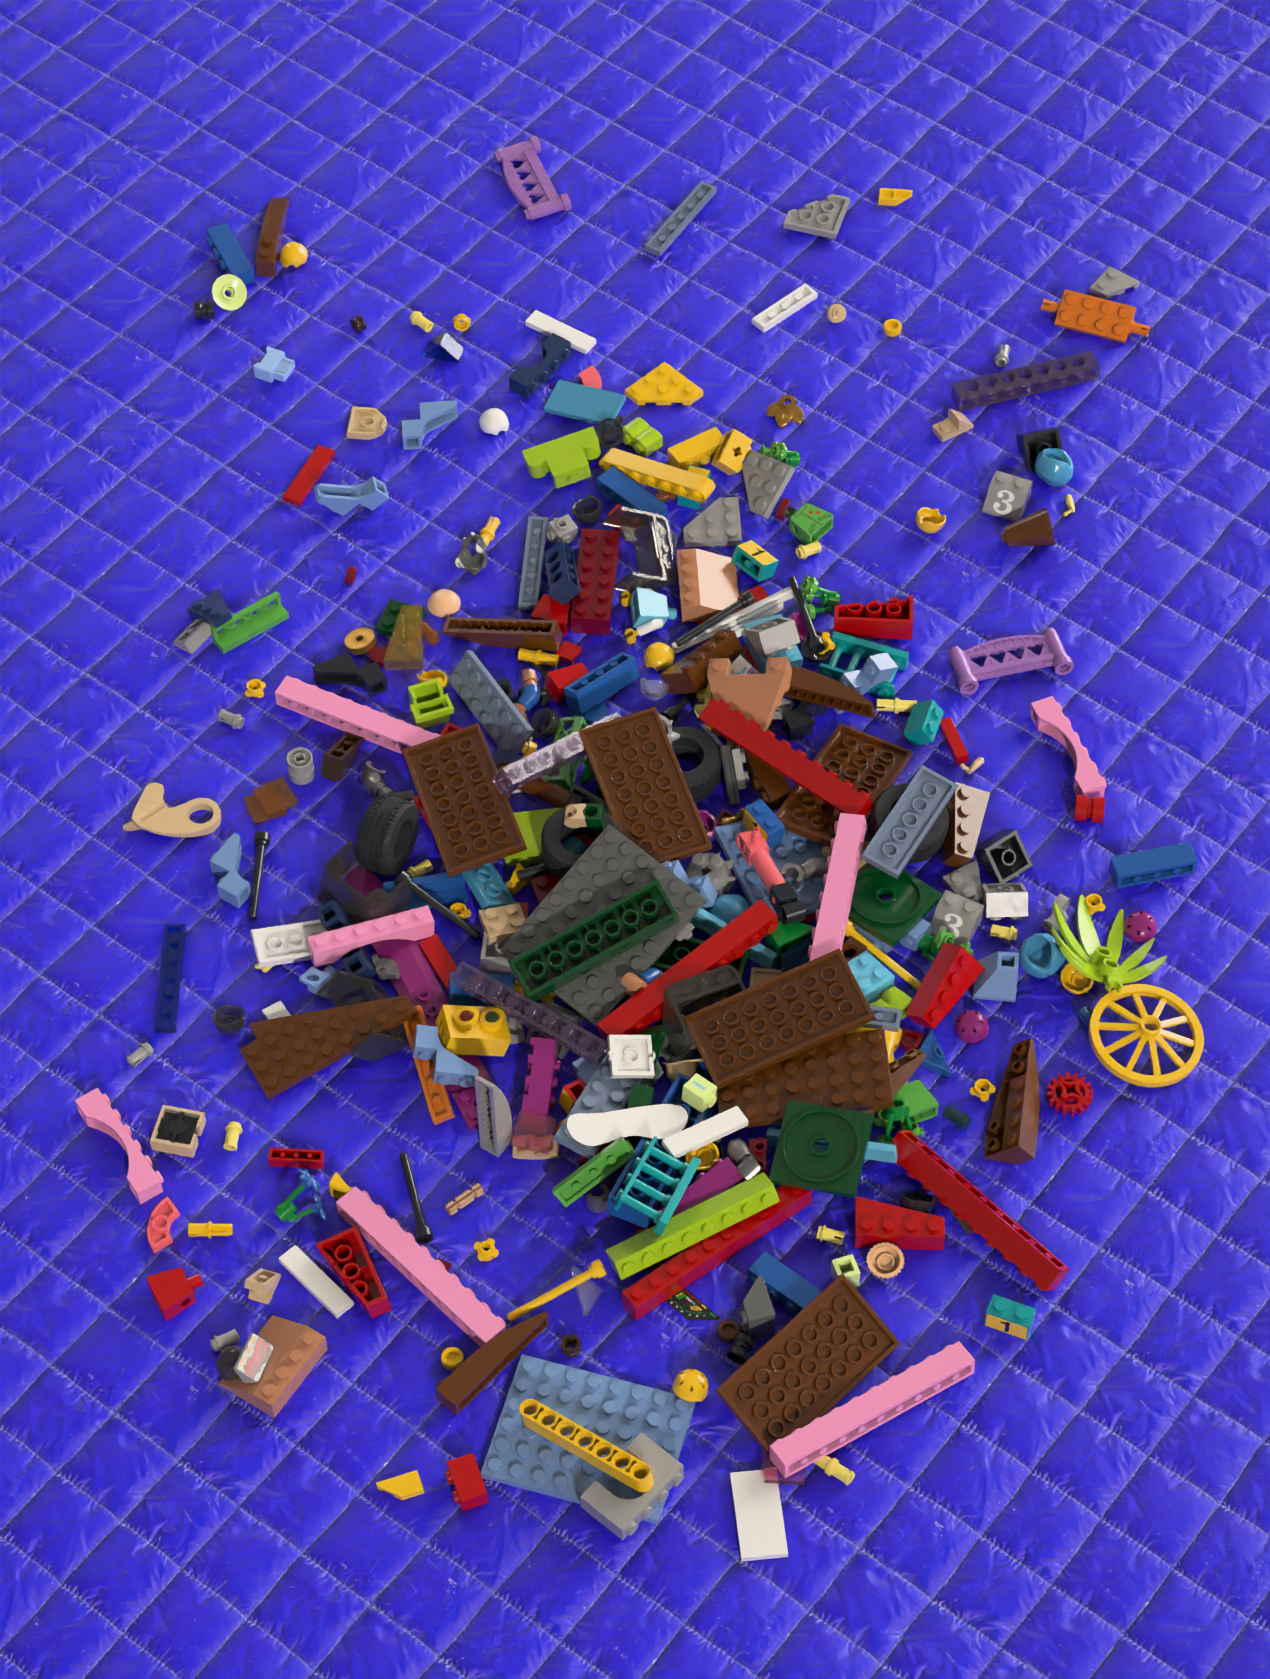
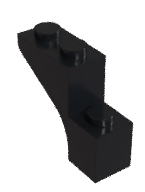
[312,653,387,697]
[783,700,827,741]

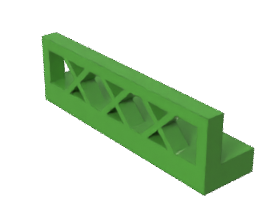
[210,591,289,654]
[543,716,588,791]
[552,1136,636,1207]

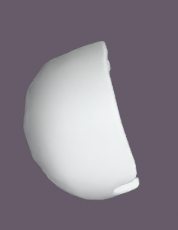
[479,408,509,435]

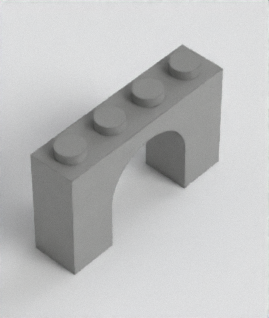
[580,1432,684,1540]

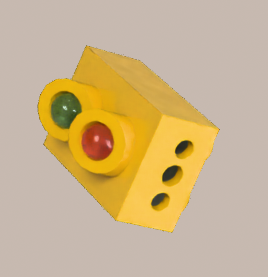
[435,1005,511,1056]

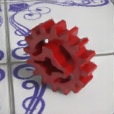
[1046,1072,1094,1117]

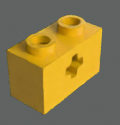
[711,429,753,476]

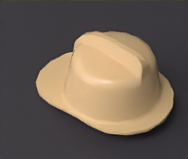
[661,1059,704,1084]

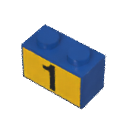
[742,799,785,848]

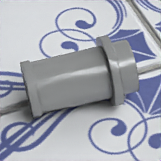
[994,344,1010,367]
[218,709,245,729]
[126,1042,154,1068]
[210,1328,240,1352]

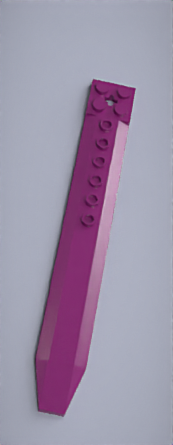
[345,865,494,1131]

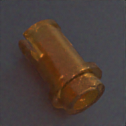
[654,490,678,502]
[417,621,440,645]

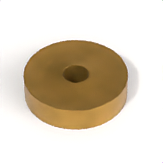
[344,627,377,655]

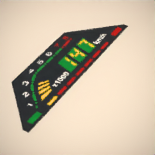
[656,1266,720,1320]

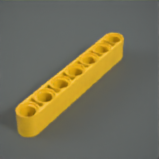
[599,448,716,503]
[519,1399,654,1492]

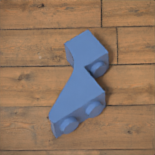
[402,400,458,450]
[314,477,389,516]
[833,653,898,714]
[210,832,251,908]
[661,860,718,909]
[853,919,931,955]
[413,1025,478,1087]

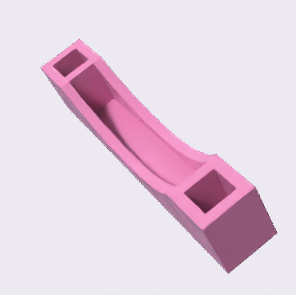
[1029,696,1107,800]
[307,905,435,968]
[75,1088,164,1204]

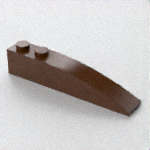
[255,198,290,277]
[442,617,563,651]
[783,665,875,718]
[740,747,792,811]
[436,1311,549,1416]

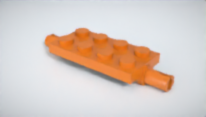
[1041,289,1151,344]

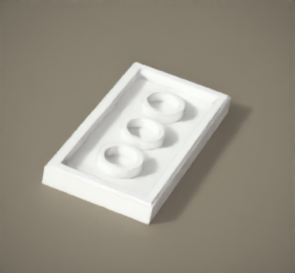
[250,920,328,968]
[730,1468,788,1562]

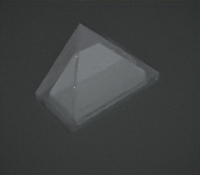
[571,1266,603,1316]

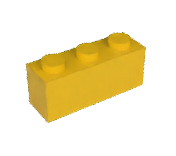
[667,427,724,471]

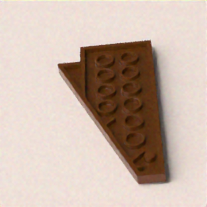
[239,995,418,1100]

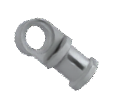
[1042,894,1071,934]

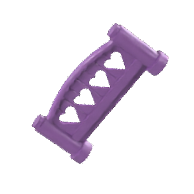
[494,135,572,221]
[948,628,1074,694]

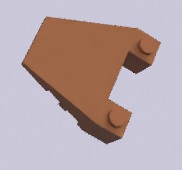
[707,657,792,738]

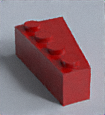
[833,596,914,640]
[905,943,985,1029]
[854,1196,945,1250]
[315,1226,393,1319]

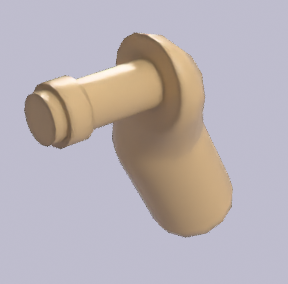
[960,757,984,774]

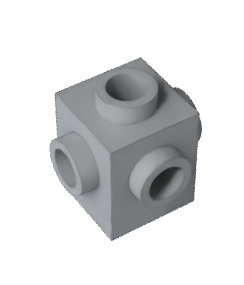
[546,514,578,545]

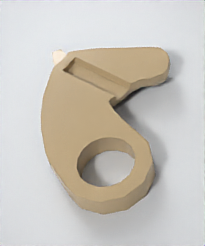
[123,782,222,837]

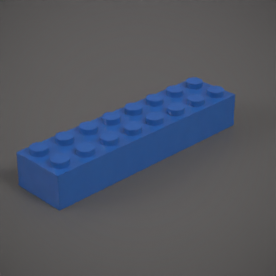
[607,1073,718,1229]

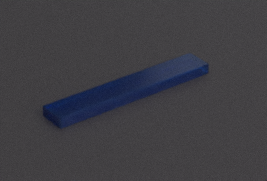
[154,924,187,1033]

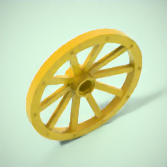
[1088,984,1204,1087]

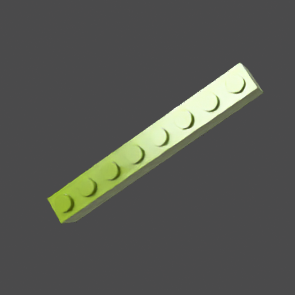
[606,1172,780,1280]

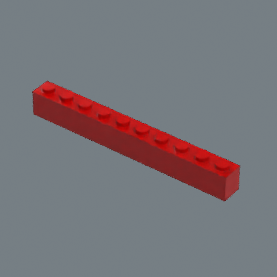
[698,698,873,817]
[597,899,779,1042]
[890,1130,1070,1291]
[622,1186,812,1320]

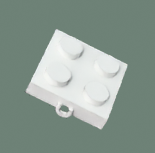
[607,1035,655,1078]

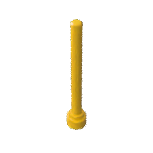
[845,919,921,990]
[507,1259,607,1322]

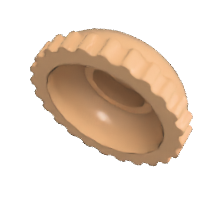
[427,589,461,618]
[866,1242,905,1279]

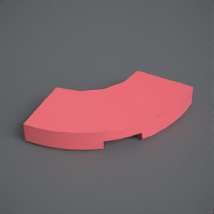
[578,365,602,389]
[147,1196,180,1254]

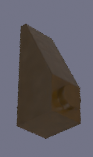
[321,733,365,782]

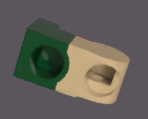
[564,804,605,831]

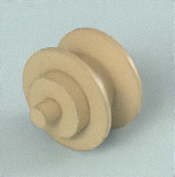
[826,304,846,323]

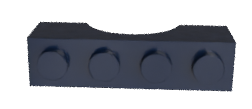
[509,333,572,399]
[316,900,377,985]

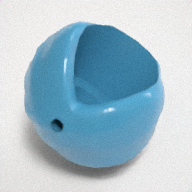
[1035,448,1073,487]
[708,894,750,924]
[1019,933,1065,979]

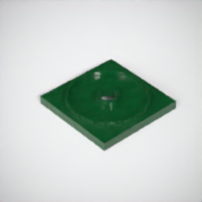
[848,862,943,948]
[769,1100,874,1198]

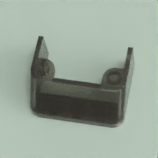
[603,507,678,592]
[317,841,414,925]
[662,965,746,1056]
[317,970,409,1062]

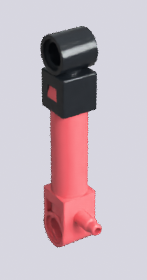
[736,827,806,925]

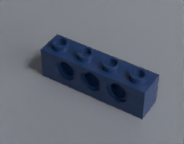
[544,540,581,606]

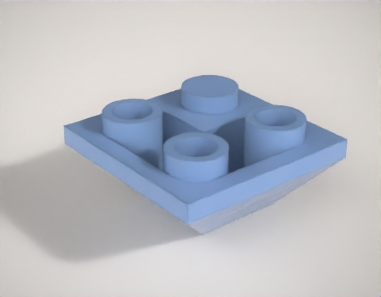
[973,951,1019,1002]

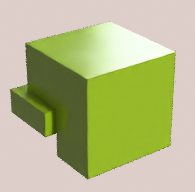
[408,678,454,729]

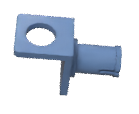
[299,966,337,998]

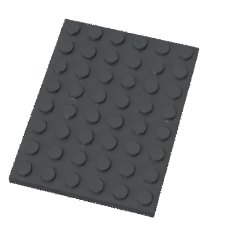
[500,824,707,1029]

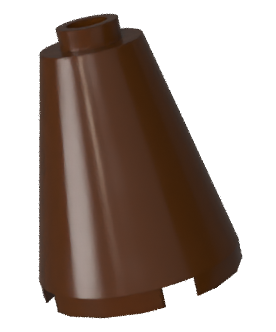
[1001,507,1055,547]

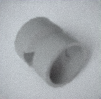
[286,747,315,785]

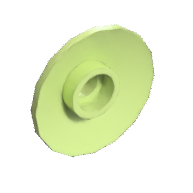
[212,274,247,311]

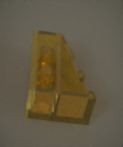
[383,605,424,670]

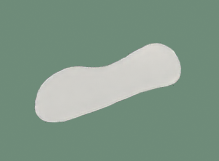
[567,1104,688,1146]

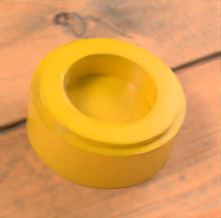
[883,319,902,337]
[441,1347,464,1371]

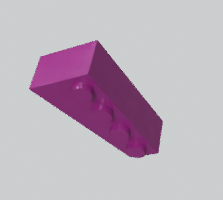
[520,1037,561,1135]
[658,1157,744,1217]

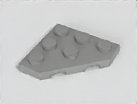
[784,194,850,239]
[742,450,796,519]
[683,497,742,548]

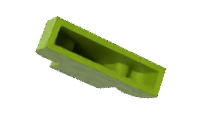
[522,426,601,488]
[504,808,561,866]

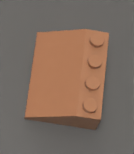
[677,548,740,623]
[219,1315,328,1418]

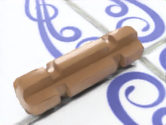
[444,1183,484,1215]

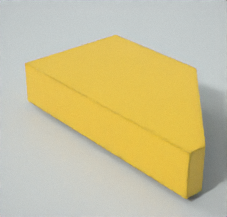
[878,188,913,206]
[376,1470,424,1500]

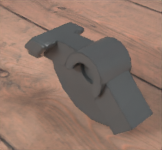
[371,954,400,980]

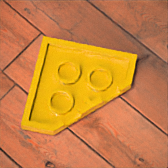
[625,362,703,405]

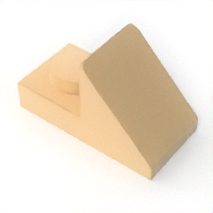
[932,408,974,442]
[244,1268,281,1304]

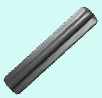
[720,745,740,805]

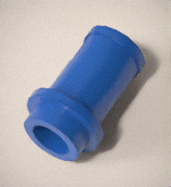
[1077,1006,1101,1032]

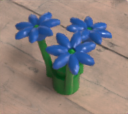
[274,1169,327,1223]

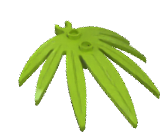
[1051,894,1167,993]

